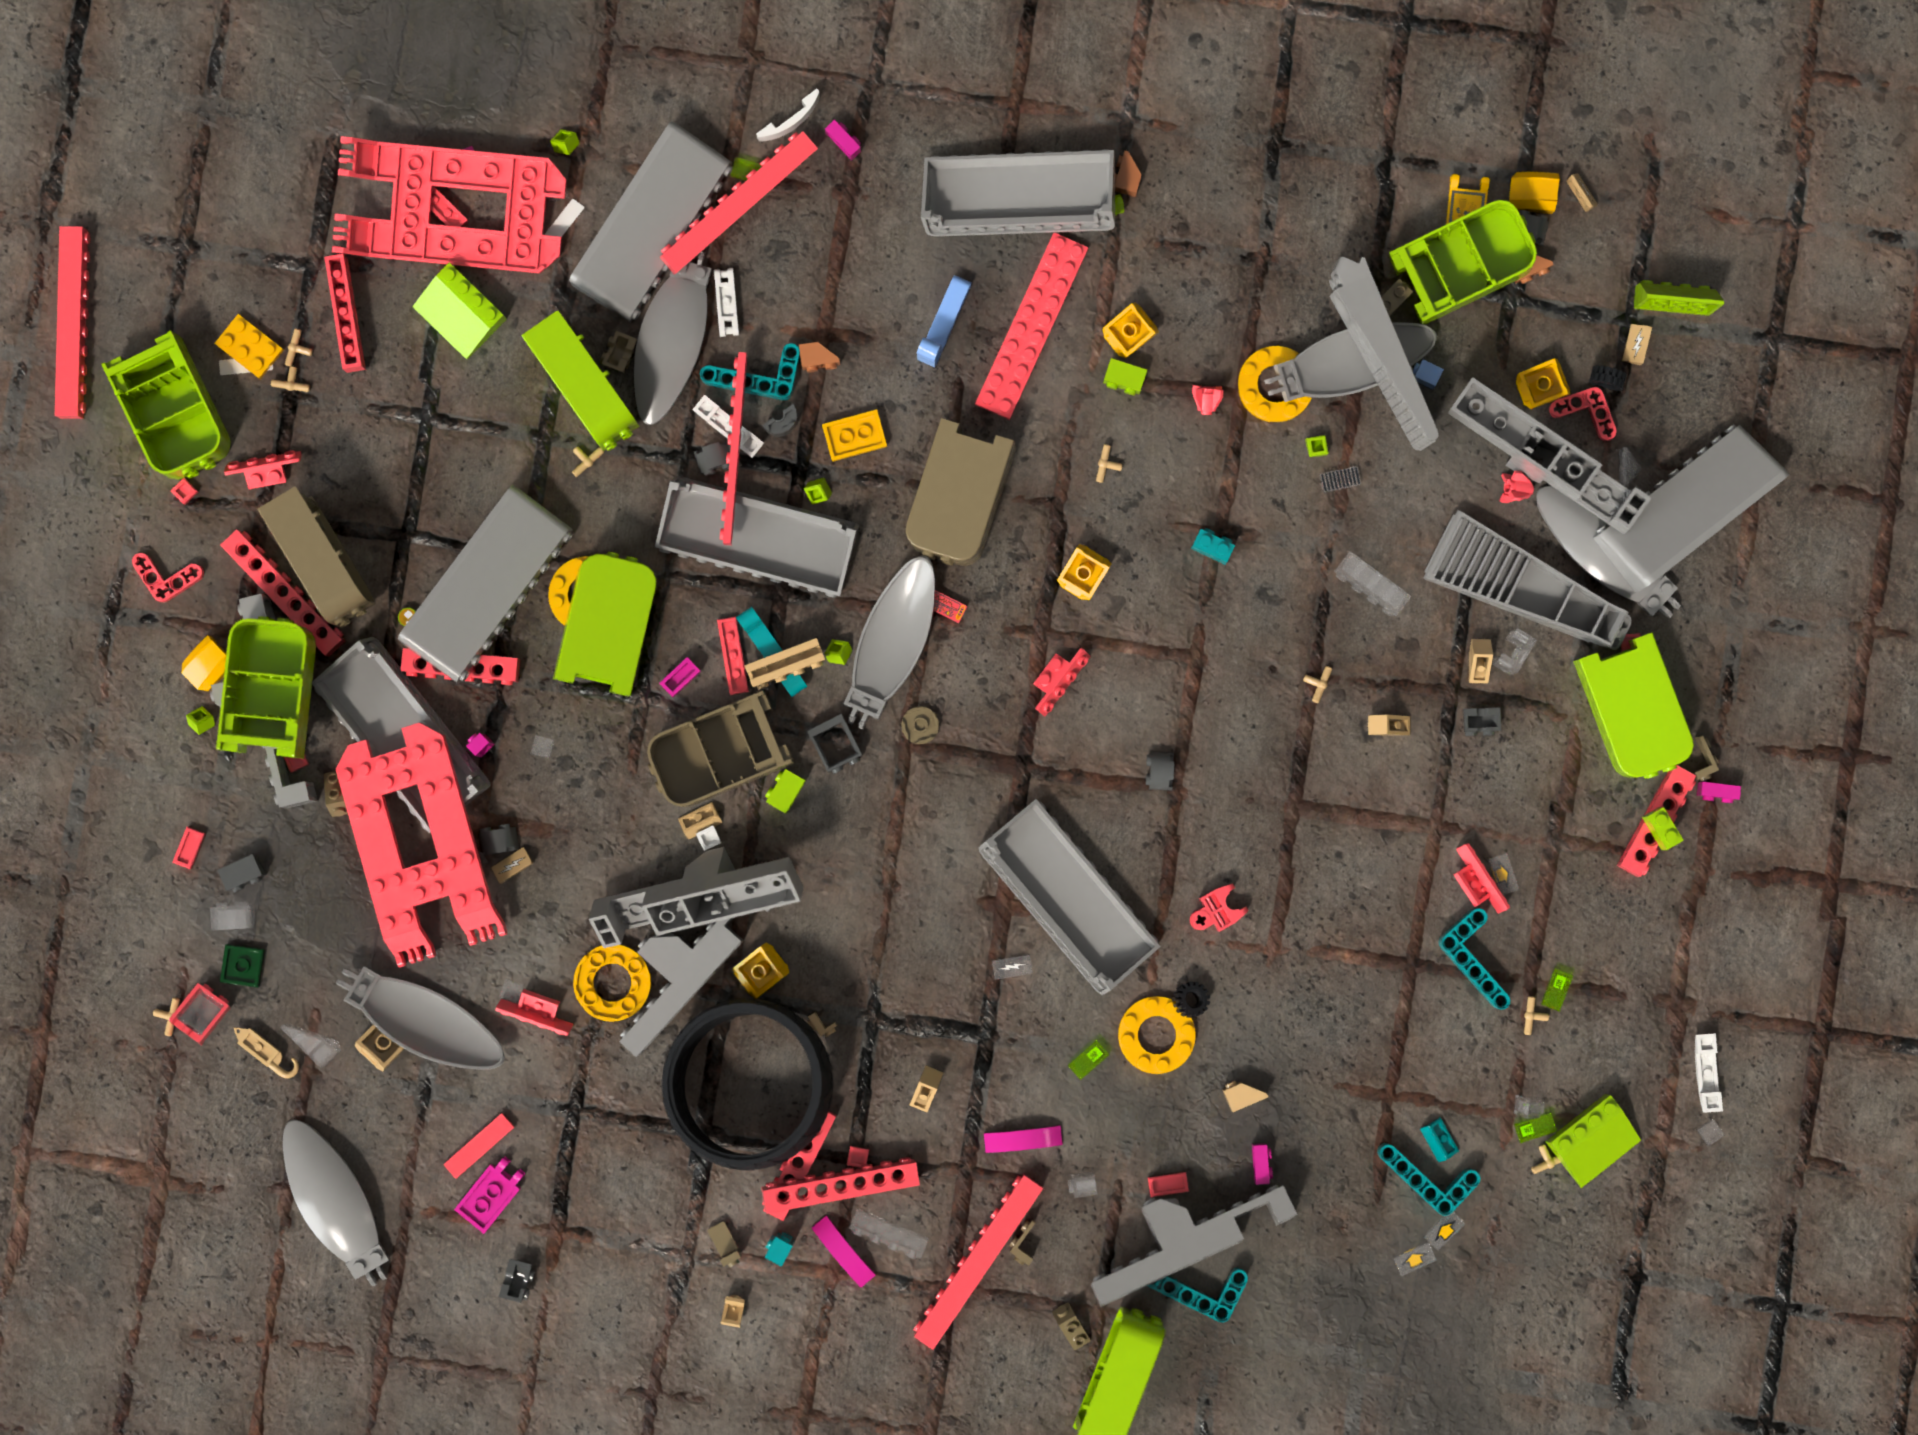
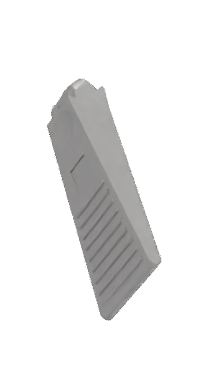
[1329,257,1439,451]
[1423,510,1632,650]

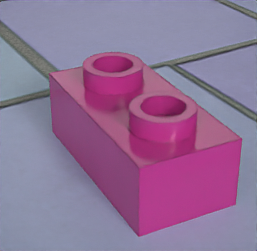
[825,120,861,161]
[659,657,701,698]
[466,733,495,758]
[1697,782,1741,803]
[1252,1143,1273,1185]

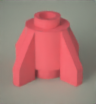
[1192,385,1223,415]
[1499,471,1534,503]

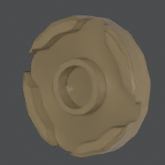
[901,706,939,745]

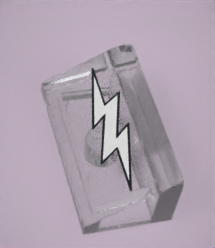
[992,954,1033,980]

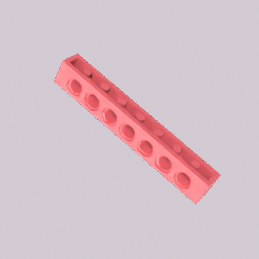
[220,529,345,657]
[761,1157,920,1213]

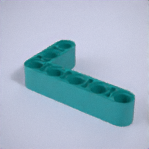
[700,343,800,400]
[736,606,808,697]
[1438,908,1510,1010]
[1377,1143,1481,1216]
[1148,1268,1248,1323]

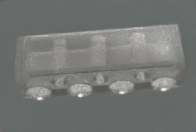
[1334,551,1412,616]

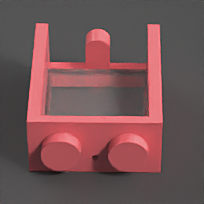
[169,983,231,1046]

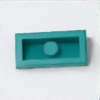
[1420,1117,1459,1162]

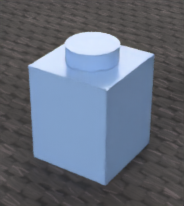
[1412,360,1444,389]

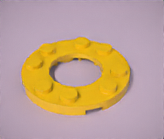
[1238,346,1311,422]
[548,556,589,626]
[573,945,651,1022]
[1118,996,1196,1074]

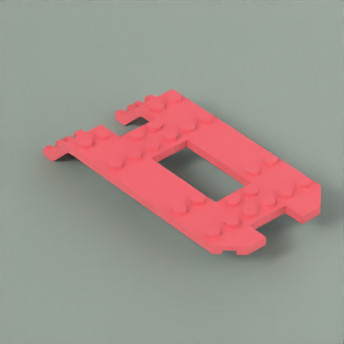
[332,136,567,274]
[335,723,507,968]

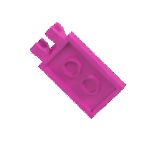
[454,1156,526,1234]

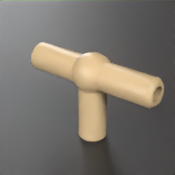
[285,328,313,367]
[271,367,310,392]
[1096,444,1123,483]
[572,447,604,477]
[1303,666,1332,703]
[1524,996,1549,1035]
[153,997,180,1036]
[1531,1144,1561,1174]

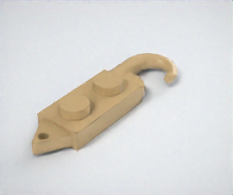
[234,1027,299,1078]

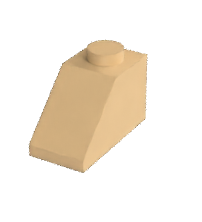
[1469,639,1493,683]
[1368,715,1410,736]
[910,1066,943,1112]
[1222,1081,1268,1112]

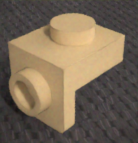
[808,1012,837,1037]
[721,1295,745,1328]

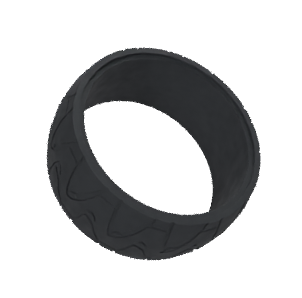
[662,998,833,1170]

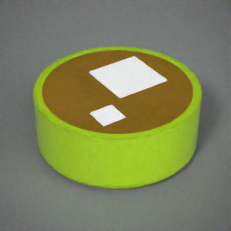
[398,608,416,626]

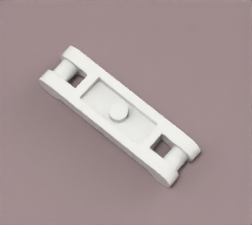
[714,268,739,337]

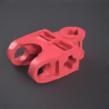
[1190,883,1249,932]

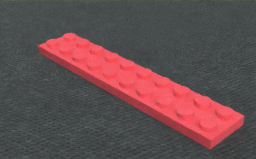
[975,232,1088,420]

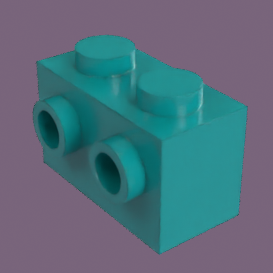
[1191,528,1235,565]
[764,1232,795,1267]

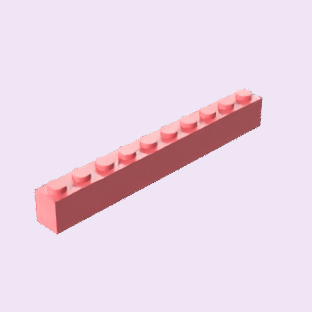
[659,131,818,275]
[55,226,90,419]
[913,1174,1043,1350]

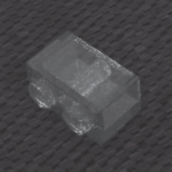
[210,901,254,931]
[1067,1171,1098,1198]

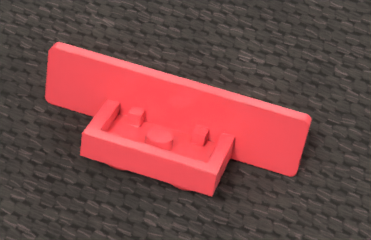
[224,450,302,489]
[1033,648,1090,717]
[1454,843,1510,914]
[495,989,573,1036]

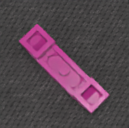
[984,1125,1062,1153]
[812,1215,876,1287]

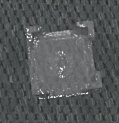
[1492,628,1537,676]

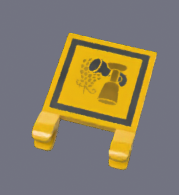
[1446,174,1490,224]

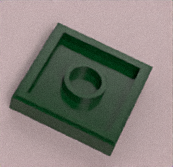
[220,944,265,988]

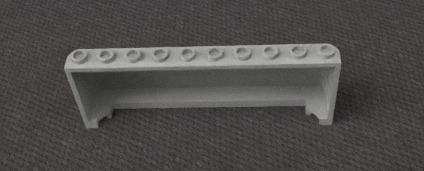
[569,121,733,323]
[921,149,1115,236]
[1593,424,1790,593]
[655,476,859,598]
[398,485,573,684]
[312,637,490,833]
[978,799,1161,995]

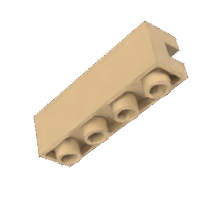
[745,638,826,690]

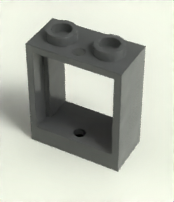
[807,714,863,774]

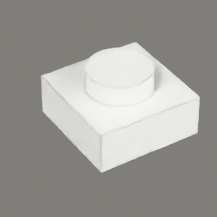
[696,825,722,851]

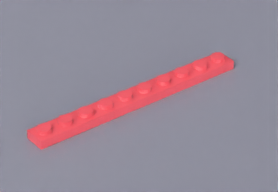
[720,352,748,546]

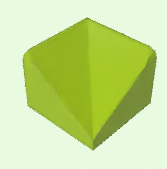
[550,129,579,155]
[1305,435,1328,457]
[804,477,832,505]
[824,639,852,665]
[186,706,215,735]

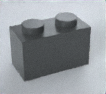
[217,854,266,893]

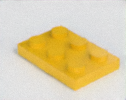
[214,314,284,380]
[822,409,887,462]

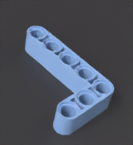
[917,275,972,367]

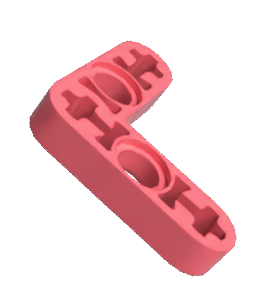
[1549,387,1617,441]
[132,553,204,602]

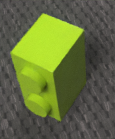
[1103,358,1147,396]
[765,769,806,814]
[1642,807,1684,850]

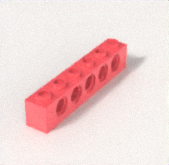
[324,254,366,373]
[401,648,520,685]
[1617,765,1696,877]
[762,1111,837,1221]

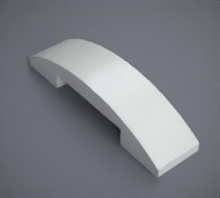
[756,89,820,141]
[692,395,764,458]
[1695,1033,1723,1113]

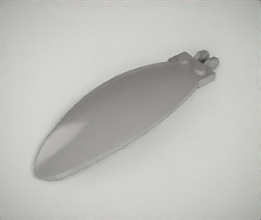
[634,251,712,425]
[1264,323,1437,402]
[1536,486,1681,618]
[844,555,935,729]
[336,967,505,1070]
[283,1120,390,1286]

